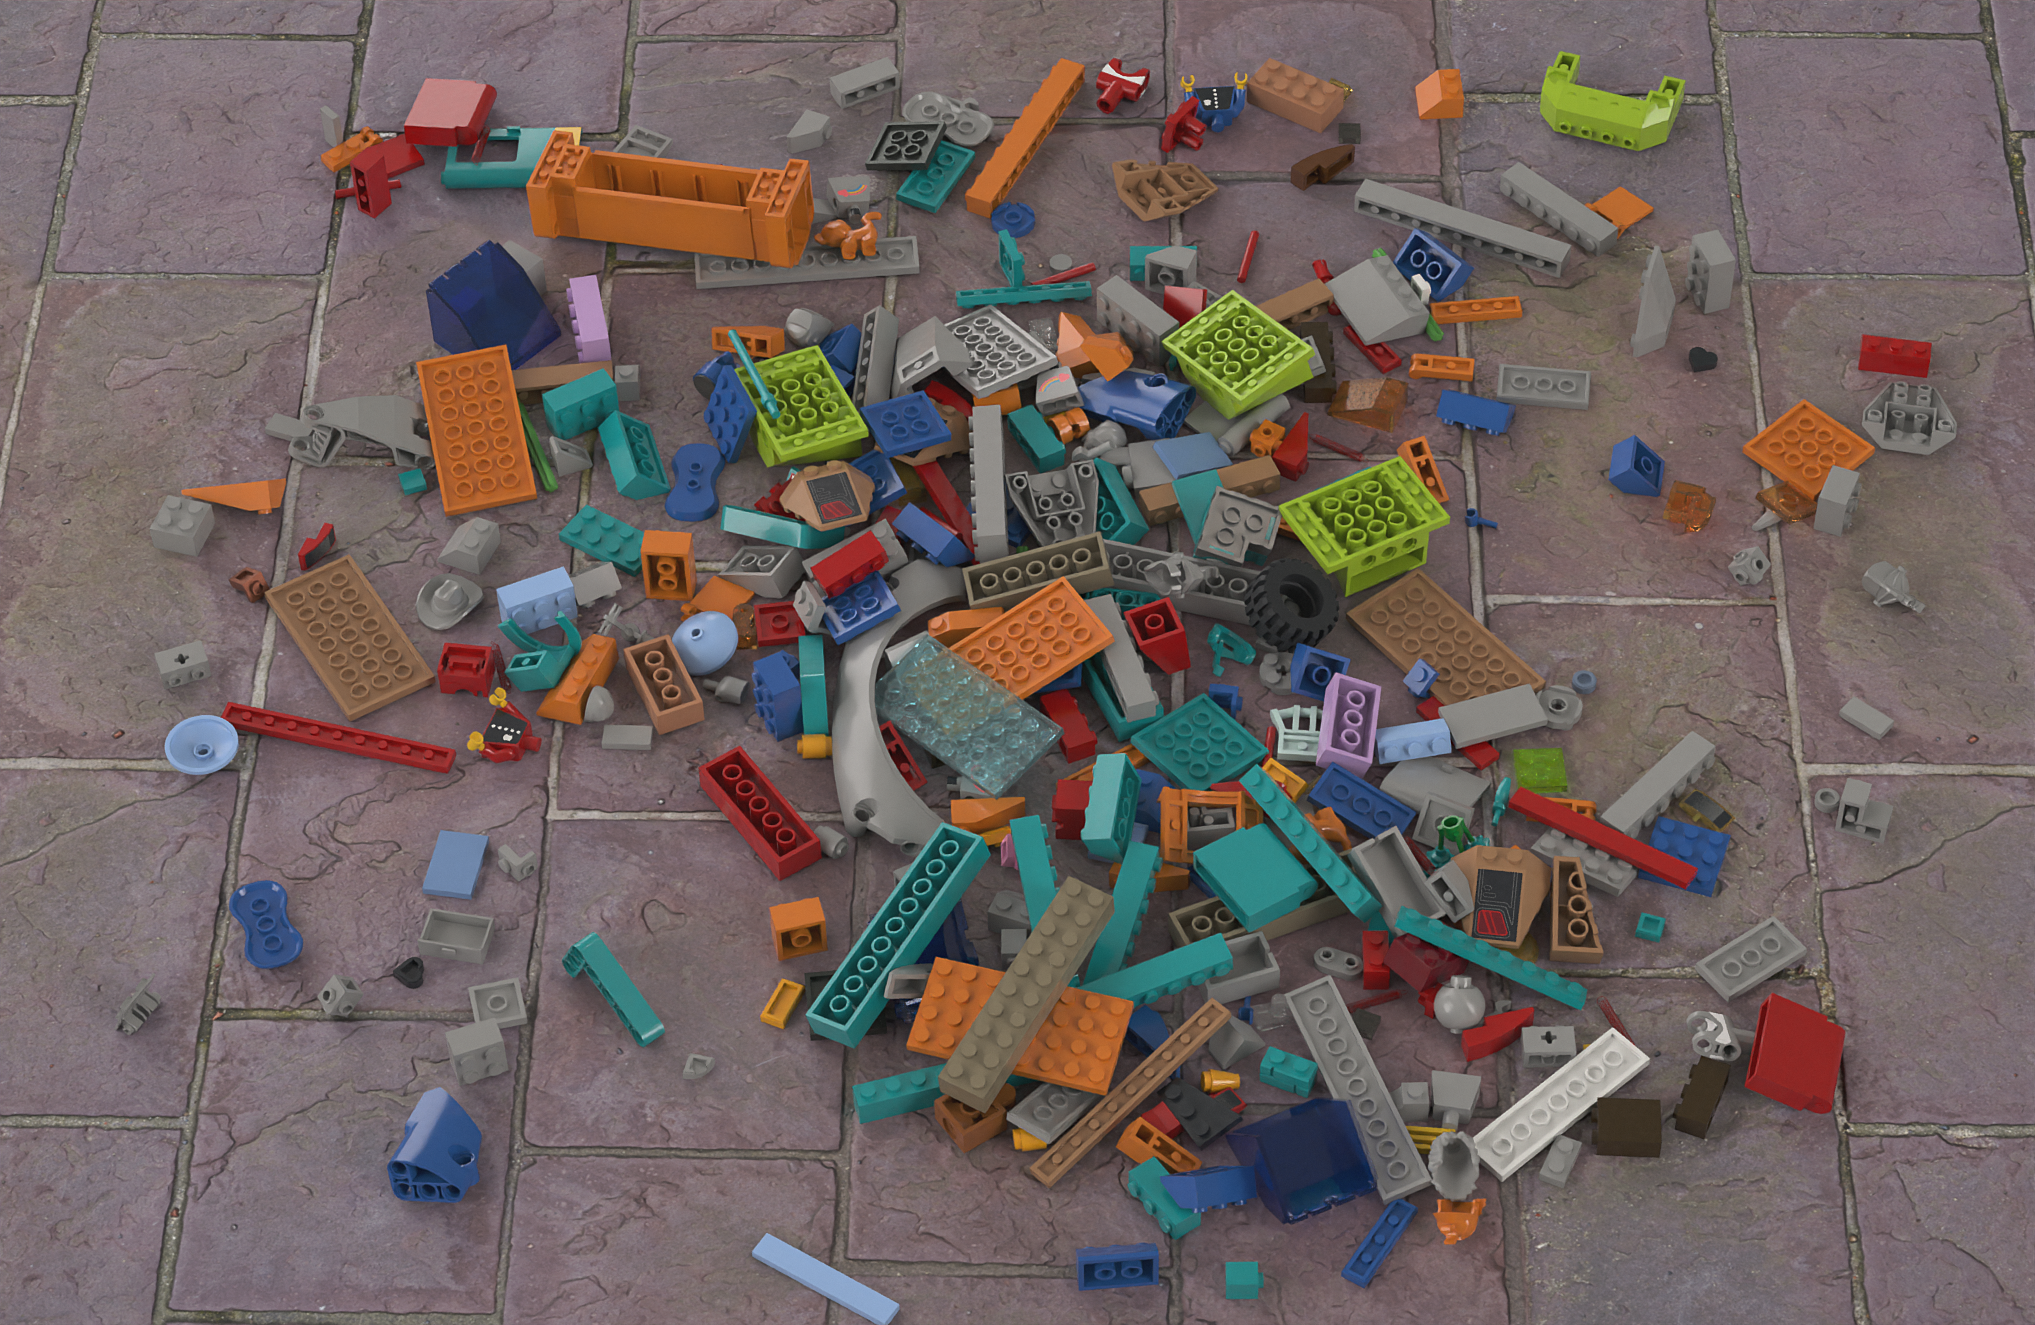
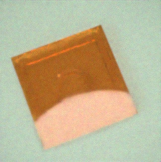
[1755,481,1818,525]

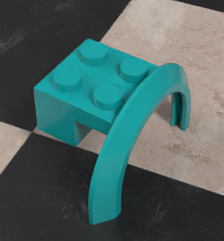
[498,611,582,692]

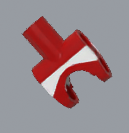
[1096,58,1150,114]

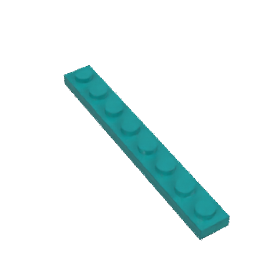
[1394,906,1588,1010]

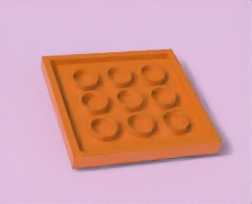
[1742,399,1875,502]

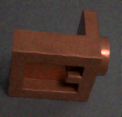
[229,567,270,603]

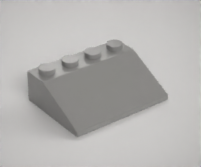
[1325,255,1430,346]

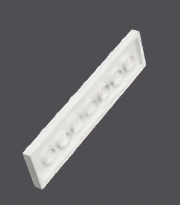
[1473,1027,1650,1182]

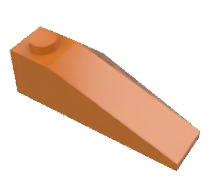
[1055,312,1100,379]
[1079,332,1134,382]
[181,478,286,514]

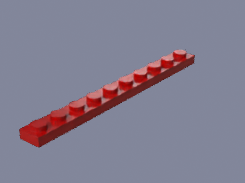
[220,702,457,774]

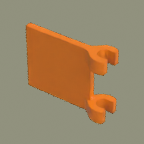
[1585,186,1654,239]
[681,576,755,622]

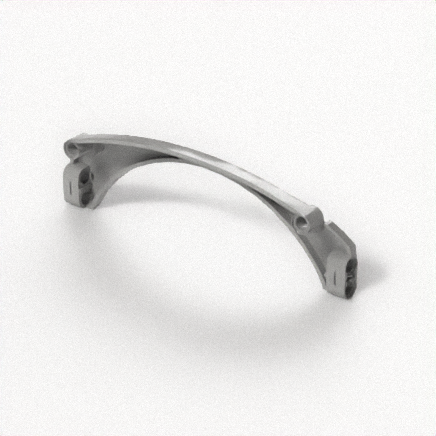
[832,559,966,858]

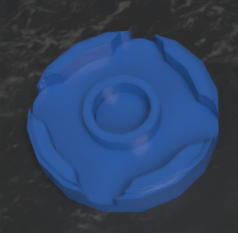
[991,202,1035,238]

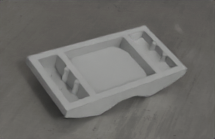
[613,125,673,158]

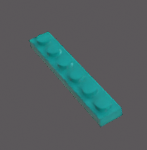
[956,281,1092,308]

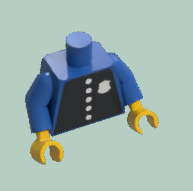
[1180,72,1248,132]

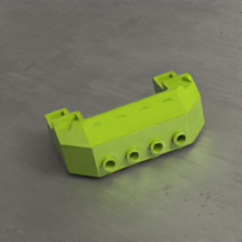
[1540,51,1686,151]

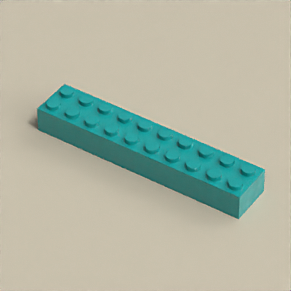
[805,822,991,1049]

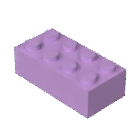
[566,275,611,363]
[1316,673,1381,779]

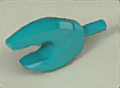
[1491,777,1511,827]

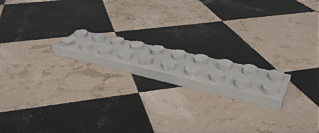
[694,236,920,289]
[1284,975,1433,1205]

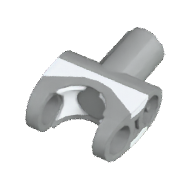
[1686,1011,1755,1061]

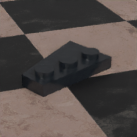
[1157,1077,1243,1151]

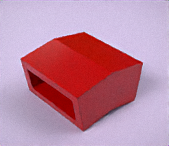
[1140,1101,1184,1139]

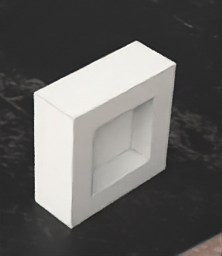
[1410,274,1431,306]

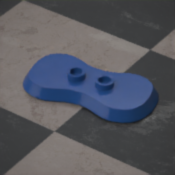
[665,443,725,522]
[229,880,303,970]

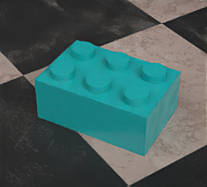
[542,368,620,441]

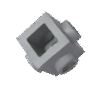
[1728,546,1771,586]
[317,974,364,1016]

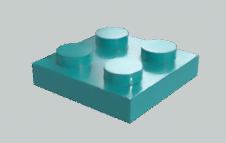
[998,229,1025,287]

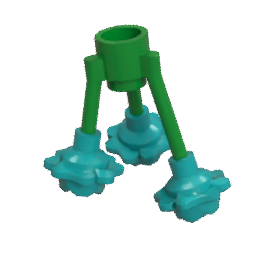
[1426,815,1490,869]

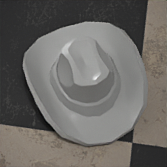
[416,573,484,631]

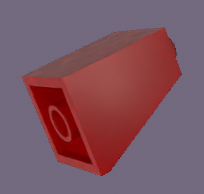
[1124,597,1191,675]

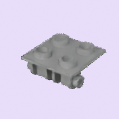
[114,973,161,1035]

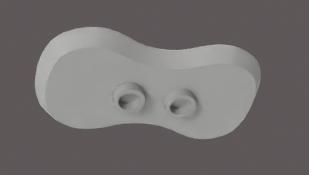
[902,92,994,148]

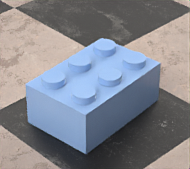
[496,566,578,634]

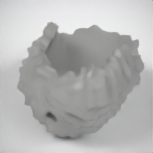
[1428,1131,1480,1202]

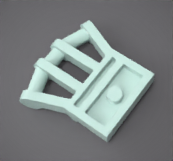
[1270,705,1323,762]

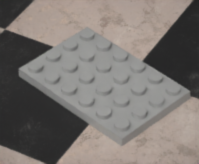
[942,305,1058,399]

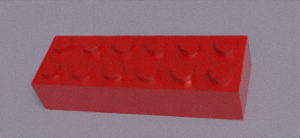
[698,746,822,881]

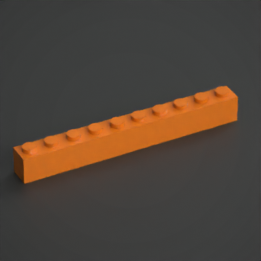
[965,58,1085,219]

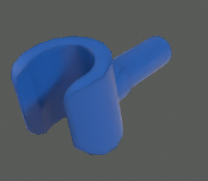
[1465,508,1498,528]
[1238,996,1253,1025]

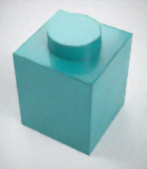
[1225,1262,1264,1299]

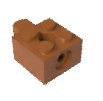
[934,1083,1016,1154]

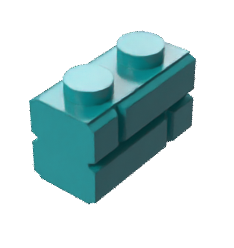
[1260,1046,1318,1098]

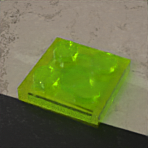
[1513,748,1567,793]

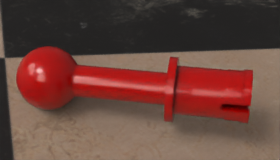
[1312,259,1342,316]

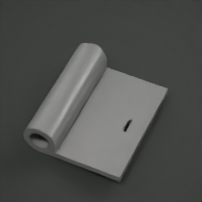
[1183,394,1290,457]
[1379,756,1491,815]

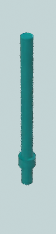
[728,329,781,419]

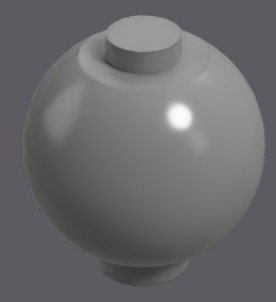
[1434,975,1485,1034]

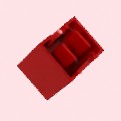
[437,642,495,697]
[1051,779,1093,840]

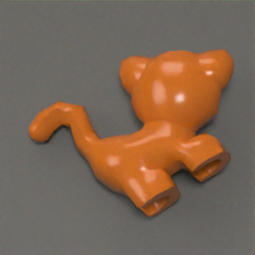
[814,212,882,260]
[1288,807,1352,865]

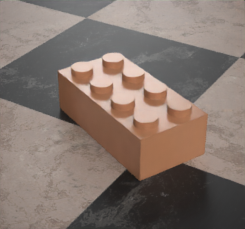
[1247,58,1344,133]
[623,634,705,735]

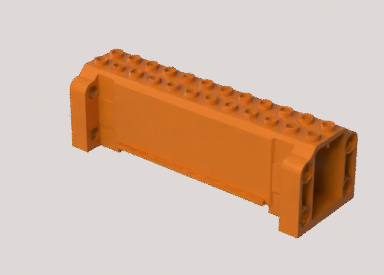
[526,130,814,268]

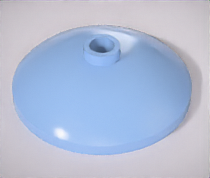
[672,611,738,676]
[165,715,239,775]

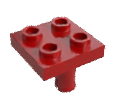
[1161,96,1207,153]

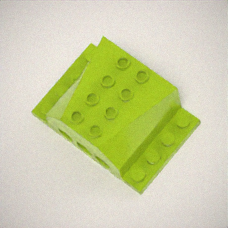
[1162,290,1315,420]
[734,345,869,468]
[1279,456,1450,597]

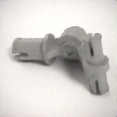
[598,603,655,645]

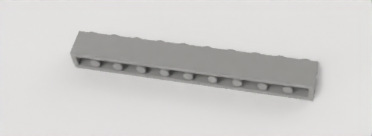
[1354,179,1572,278]

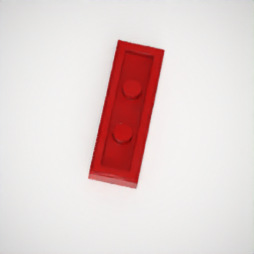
[1343,325,1402,374]

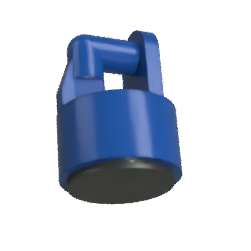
[693,351,740,399]

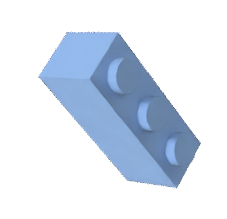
[1374,718,1452,764]

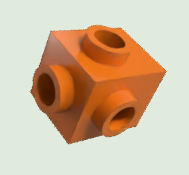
[1249,419,1285,458]

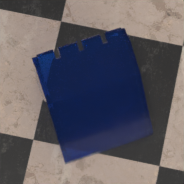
[426,240,561,370]
[1225,1097,1379,1225]

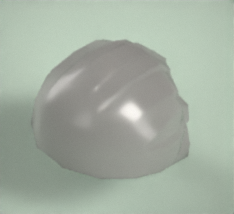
[1081,420,1127,450]
[583,685,614,723]

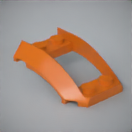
[1156,786,1263,864]

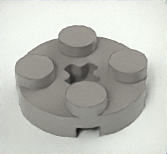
[1259,652,1294,695]
[1536,685,1583,731]

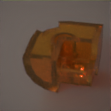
[1663,480,1716,532]

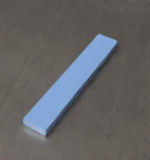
[752,1233,900,1325]

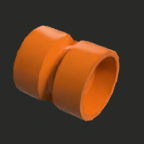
[1047,407,1090,445]

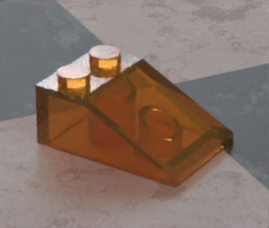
[1327,377,1409,433]

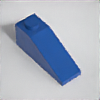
[1124,1004,1180,1079]

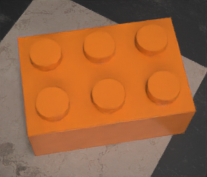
[641,530,697,601]

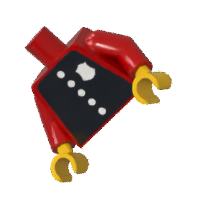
[467,687,542,763]

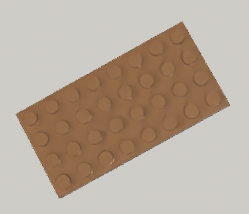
[264,554,436,722]
[1346,568,1546,706]

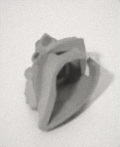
[1144,552,1218,599]
[1862,561,1926,613]

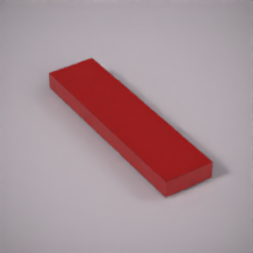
[1416,696,1500,771]

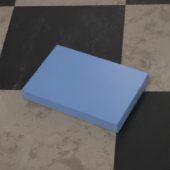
[1153,432,1233,480]
[422,830,489,900]

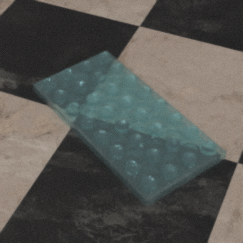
[875,634,1065,800]

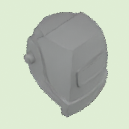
[784,308,835,347]

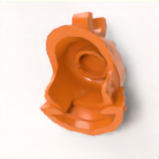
[1432,1199,1487,1245]

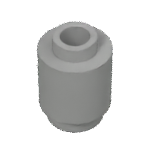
[814,826,849,859]

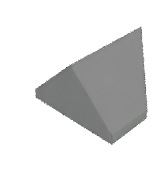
[1208,1015,1265,1070]

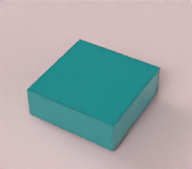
[398,468,427,496]
[1635,912,1666,943]

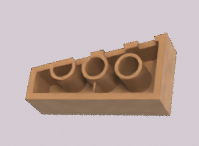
[1549,856,1603,964]

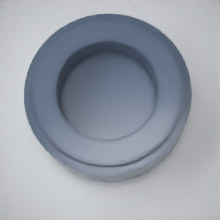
[1572,670,1597,694]

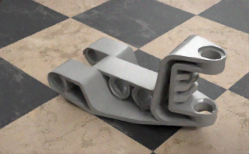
[288,395,435,470]

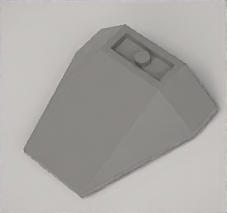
[1630,246,1676,357]
[890,316,973,399]
[1862,381,1957,455]
[1004,459,1099,547]

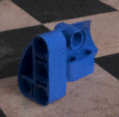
[1078,371,1196,440]
[387,1087,482,1203]

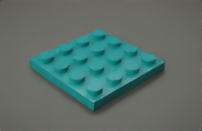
[1131,693,1269,791]

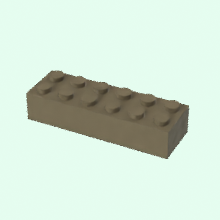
[962,531,1115,612]

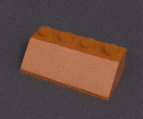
[536,634,619,725]

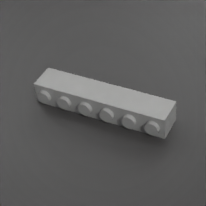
[1500,162,1618,257]
[852,305,899,432]
[1084,594,1159,722]
[1600,731,1716,839]

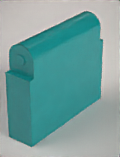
[1193,823,1318,933]

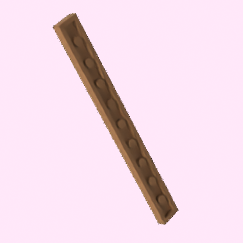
[1030,998,1231,1188]

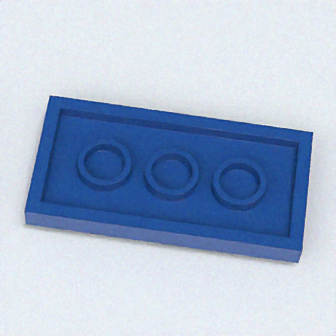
[1306,761,1417,839]

